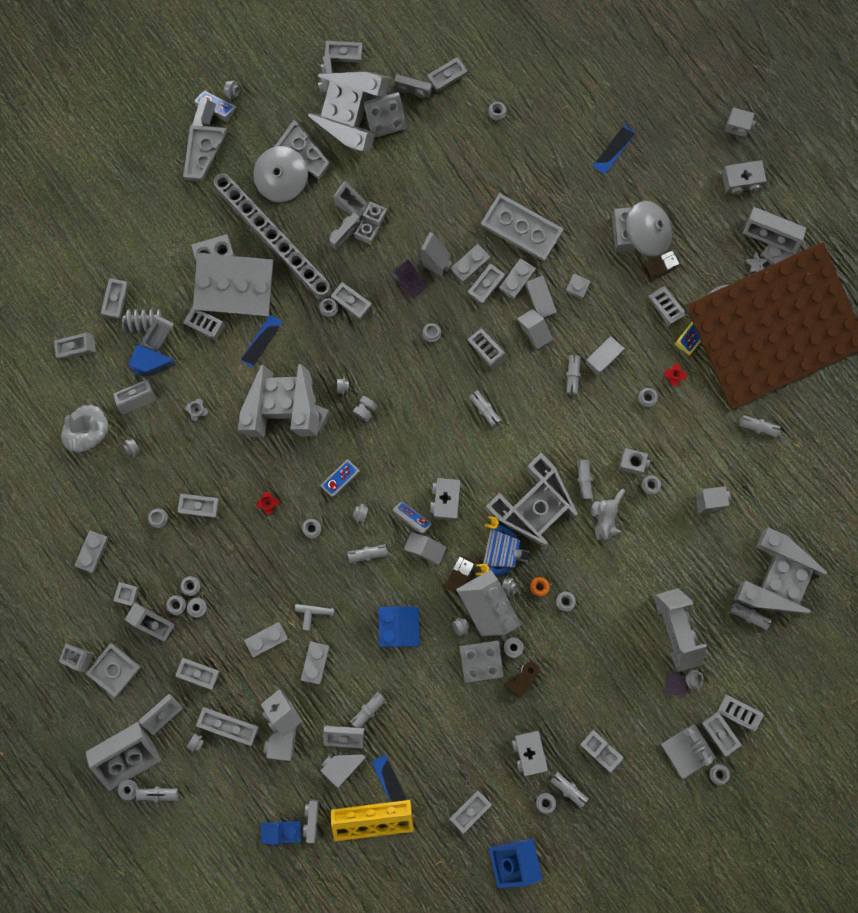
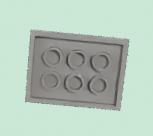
[193,253,273,316]

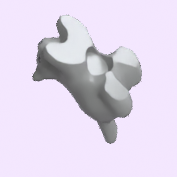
[590,489,625,540]

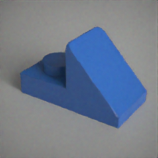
[261,821,302,845]

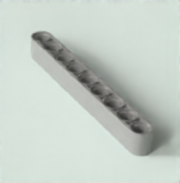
[214,174,331,300]

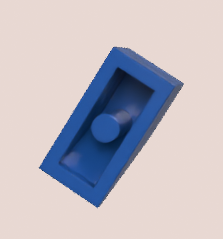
[128,345,176,376]

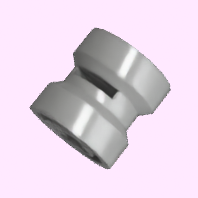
[352,396,378,422]

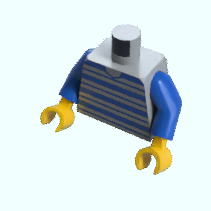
[476,516,530,577]

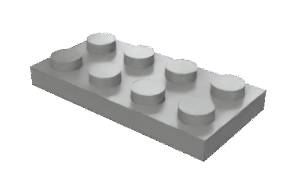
[480,193,564,262]

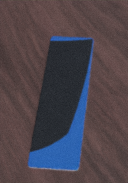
[593,125,636,174]
[241,315,282,367]
[372,755,407,802]

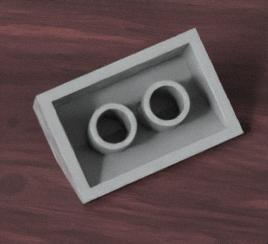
[456,570,521,636]
[86,722,162,791]

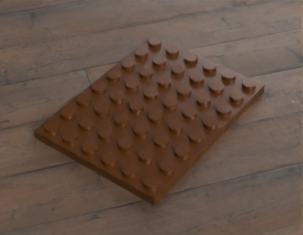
[685,242,858,409]

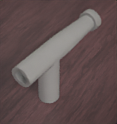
[295,604,335,631]

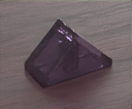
[393,259,427,299]

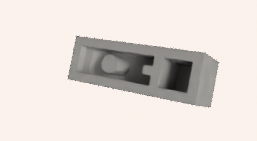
[421,232,452,276]

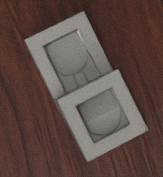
[580,730,624,773]

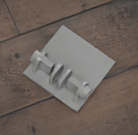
[459,641,504,683]
[661,723,716,779]

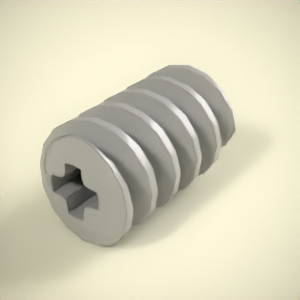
[122,309,163,334]

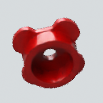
[664,364,687,386]
[256,492,280,515]

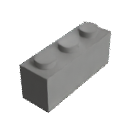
[743,207,806,254]

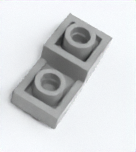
[318,55,333,98]
[354,201,387,245]

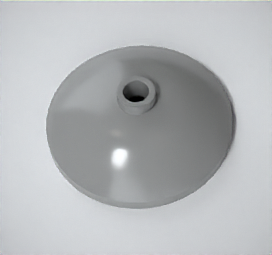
[253,146,308,202]
[626,201,672,257]

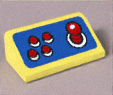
[674,322,701,356]

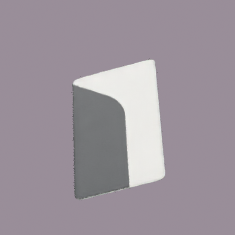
[192,97,216,127]

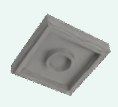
[85,643,142,698]

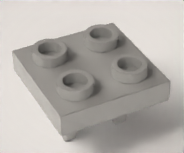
[363,92,407,138]

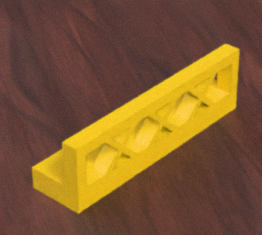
[331,800,414,841]

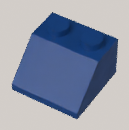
[379,606,420,648]
[488,839,543,888]

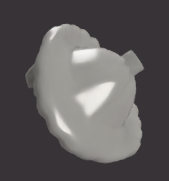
[61,405,108,452]

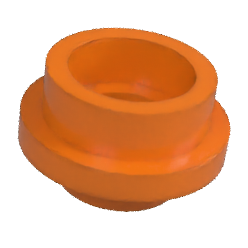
[530,577,550,597]

